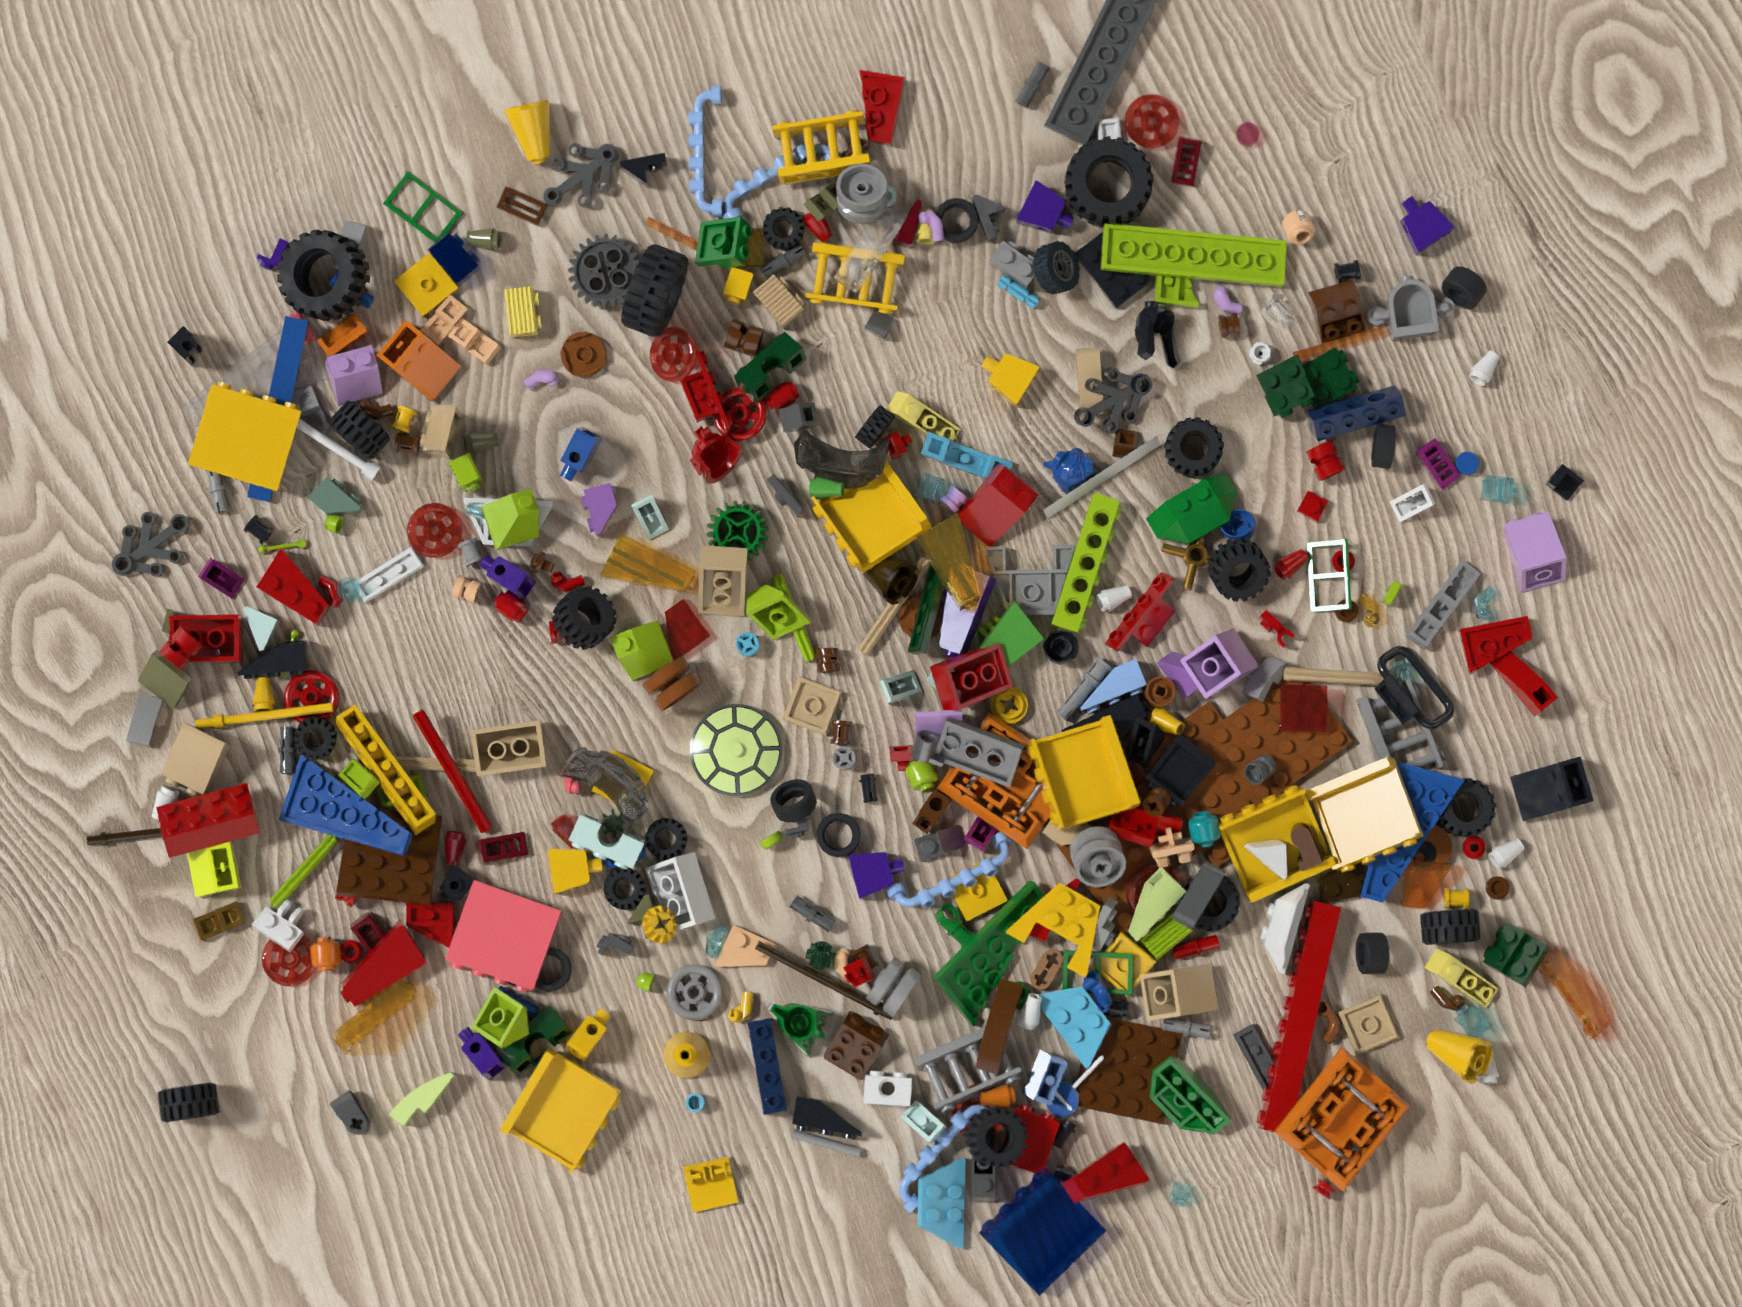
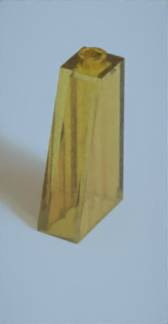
[917,513,980,611]
[600,534,698,593]
[331,978,417,1055]

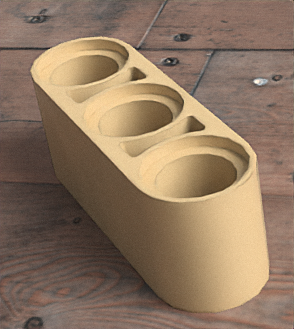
[1076,348,1104,415]

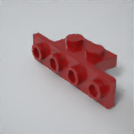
[680,345,733,434]
[1105,572,1176,652]
[1106,806,1183,847]

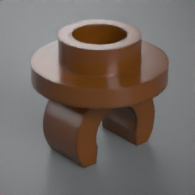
[530,551,555,574]

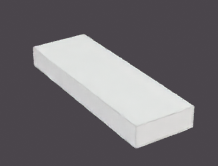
[353,546,424,604]

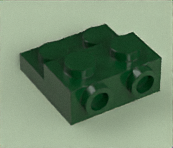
[1304,347,1359,408]
[1256,354,1318,419]
[1483,923,1550,988]

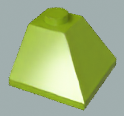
[481,488,539,550]
[746,584,811,640]
[610,620,674,681]

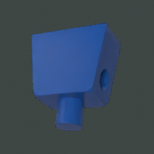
[560,427,603,481]

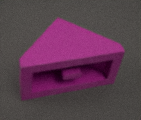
[198,557,245,599]
[963,816,997,853]

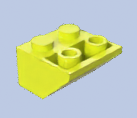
[187,842,242,898]

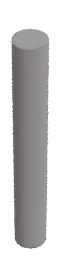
[792,1129,862,1157]

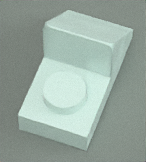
[901,1100,946,1144]

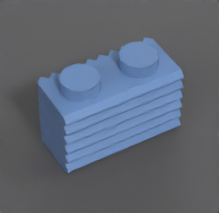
[1023,1050,1068,1105]

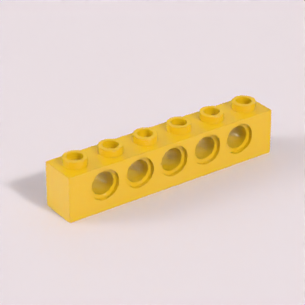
[336,704,436,835]

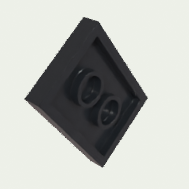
[1075,232,1153,309]

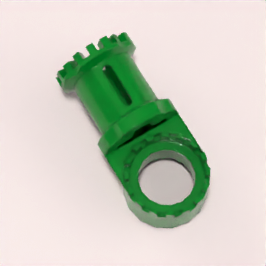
[935,904,975,948]

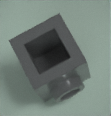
[779,402,819,432]

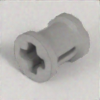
[458,538,484,567]

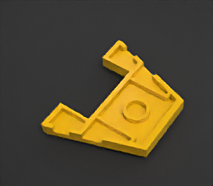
[1006,883,1100,978]

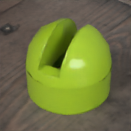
[324,514,344,534]
[636,972,655,992]

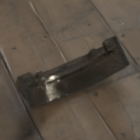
[794,430,890,489]
[558,747,649,834]

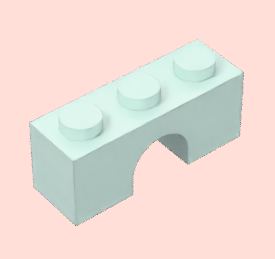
[569,812,645,870]

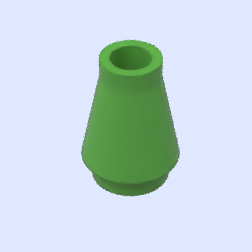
[809,477,844,500]

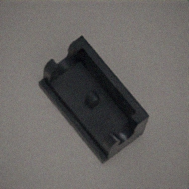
[167,326,202,366]

